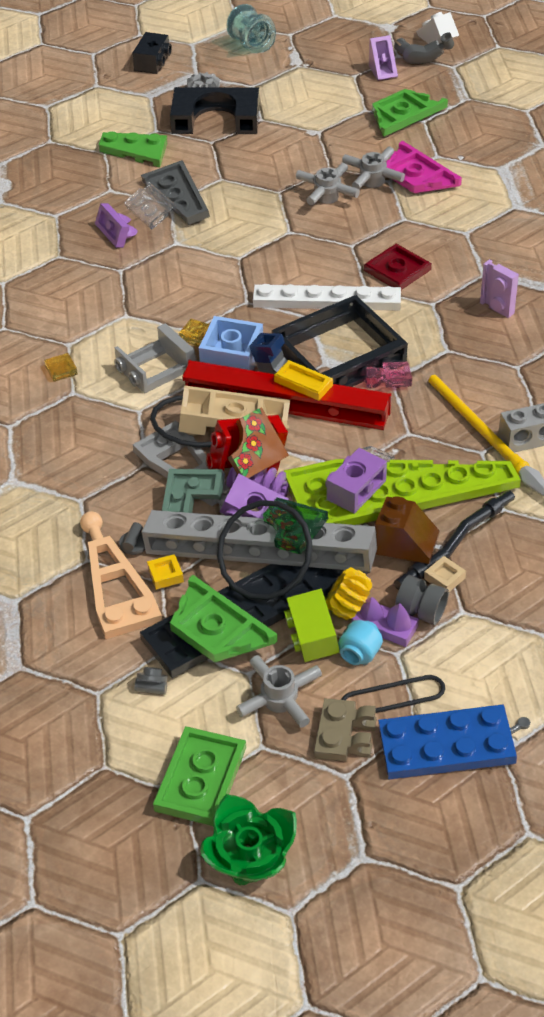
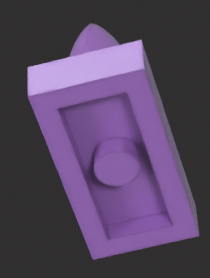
[95,203,138,247]
[352,597,419,647]

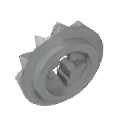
[187,72,220,87]

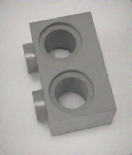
[498,403,544,453]

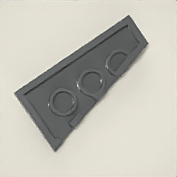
[141,160,210,225]

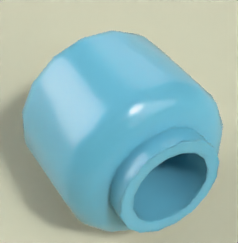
[338,620,383,665]

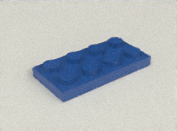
[378,704,517,780]

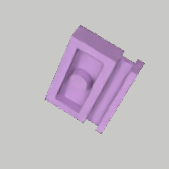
[480,259,519,318]

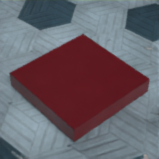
[364,243,432,290]

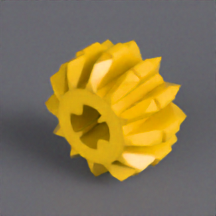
[326,567,372,620]

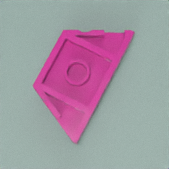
[386,141,462,193]

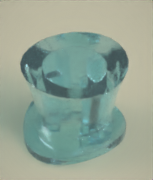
[226,4,276,53]

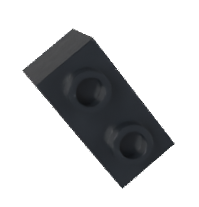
[132,32,172,74]

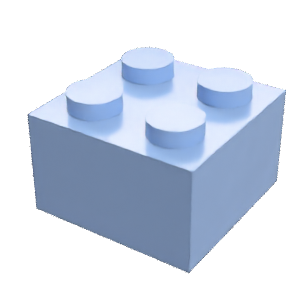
[199,316,263,371]

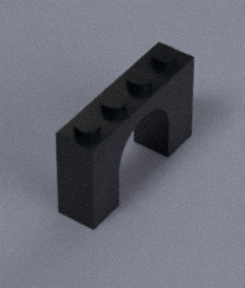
[170,87,260,134]

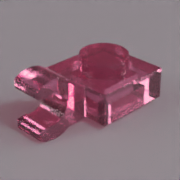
[365,362,412,388]

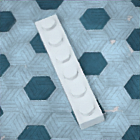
[253,284,401,311]

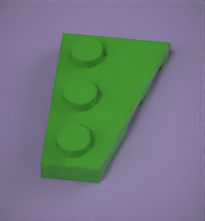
[99,131,167,167]

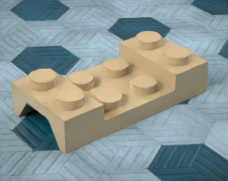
[178,386,290,446]

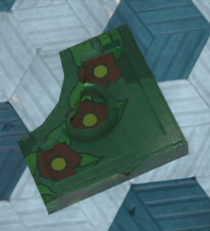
[263,497,328,555]

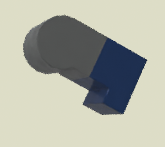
[249,333,287,374]

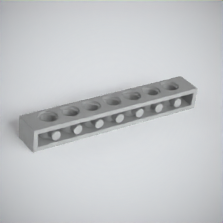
[142,510,377,572]

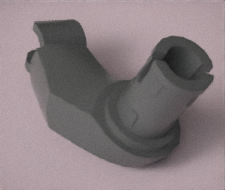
[394,32,454,64]

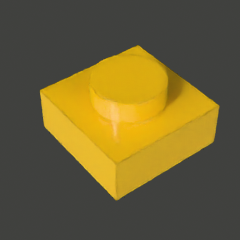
[147,554,184,590]

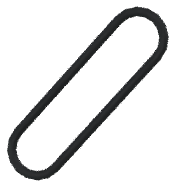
[342,675,446,713]

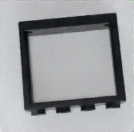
[271,295,408,387]

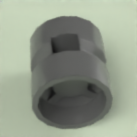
[395,575,449,625]

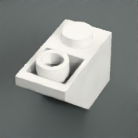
[416,12,459,44]

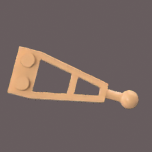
[80,511,162,639]

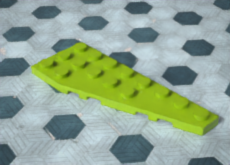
[284,459,521,525]

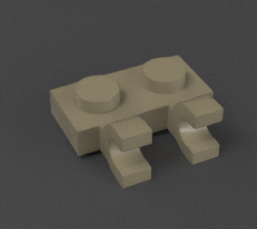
[314,698,377,762]

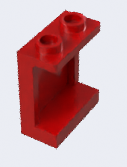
[206,415,288,472]

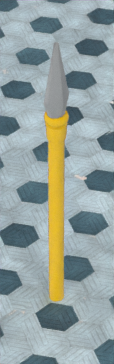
[428,374,544,496]

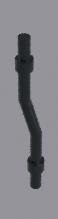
[394,490,515,590]

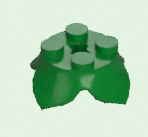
[200,794,297,885]

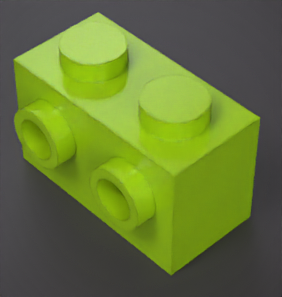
[284,588,340,662]

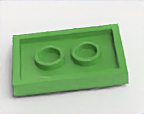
[153,726,246,826]

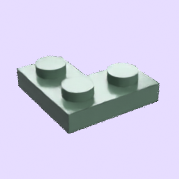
[162,469,225,513]

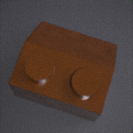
[375,496,440,564]

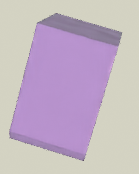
[369,35,398,81]

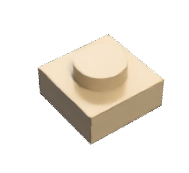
[424,556,466,592]

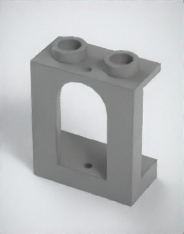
[114,323,195,393]

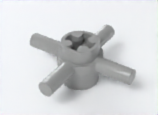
[342,146,405,189]
[296,163,360,205]
[236,655,322,728]

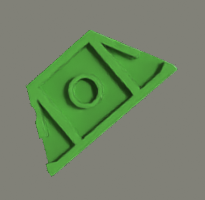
[372,89,448,136]
[170,575,277,663]

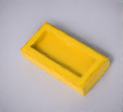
[274,360,333,401]

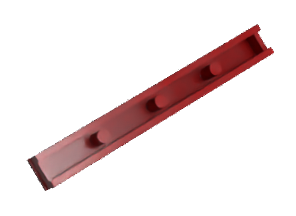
[182,360,392,430]

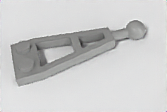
[133,421,229,506]

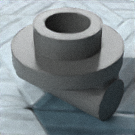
[119,522,145,555]
[134,667,168,695]

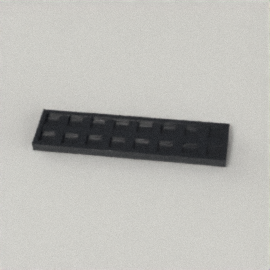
[140,564,370,678]

